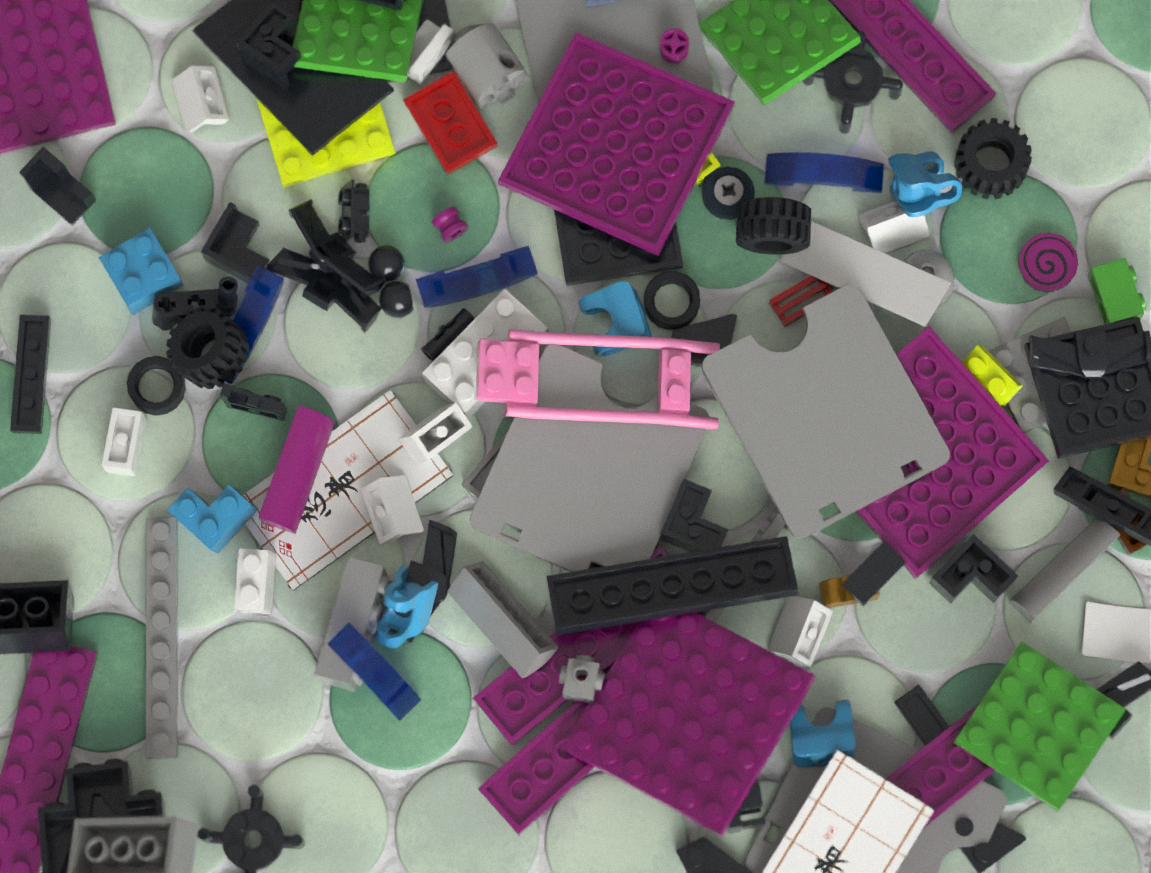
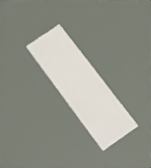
[780,221,951,327]

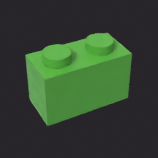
[1087,258,1146,325]

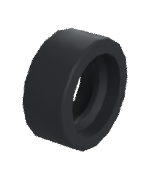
[644,271,700,330]
[126,356,186,416]

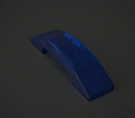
[764,152,884,194]
[416,246,538,308]
[225,265,285,385]
[327,623,421,721]

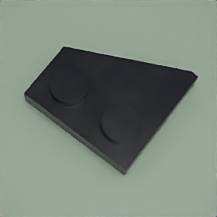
[671,314,737,367]
[220,383,287,421]
[955,818,1027,873]
[676,837,752,873]

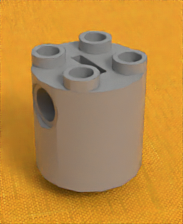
[446,23,530,109]

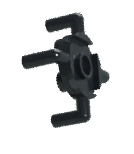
[802,30,903,134]
[197,785,305,873]

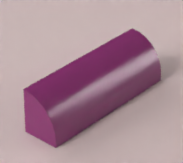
[258,405,335,534]

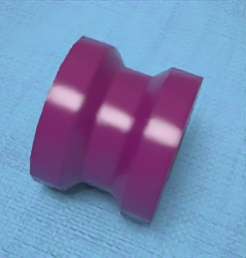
[660,29,689,64]
[431,206,469,243]

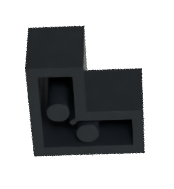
[929,534,1018,604]

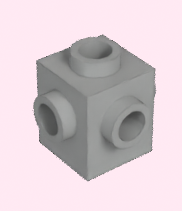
[559,655,605,703]

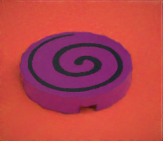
[1018,233,1079,293]

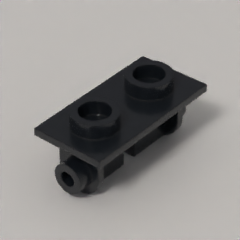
[338,179,370,243]

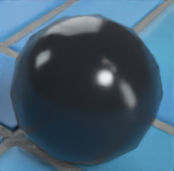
[368,245,405,282]
[379,281,414,318]

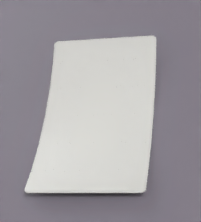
[1082,602,1151,663]

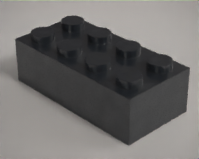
[0,580,74,654]

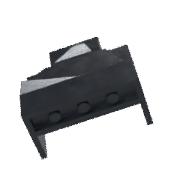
[38,759,166,873]

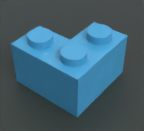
[167,485,258,554]

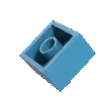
[98,228,184,315]

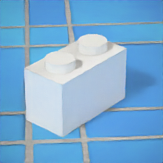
[398,402,473,464]
[234,549,276,614]

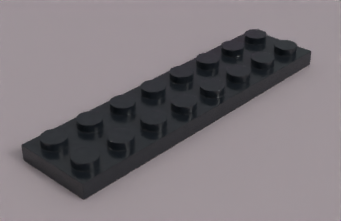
[546,536,799,635]

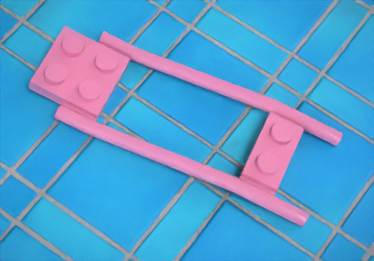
[476,329,720,430]

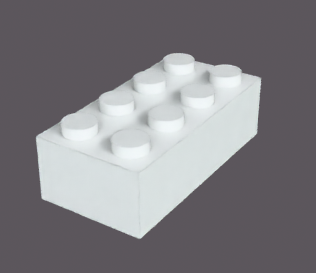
[422,289,548,420]

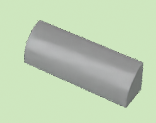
[1009,518,1121,623]
[447,561,559,678]

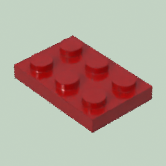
[403,71,498,175]

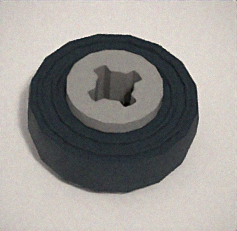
[702,166,755,220]

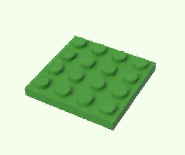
[293,0,423,82]
[698,0,861,105]
[954,641,1126,812]

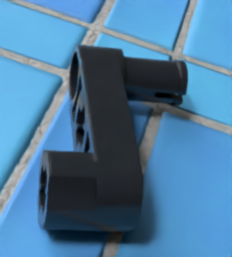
[152,276,238,331]

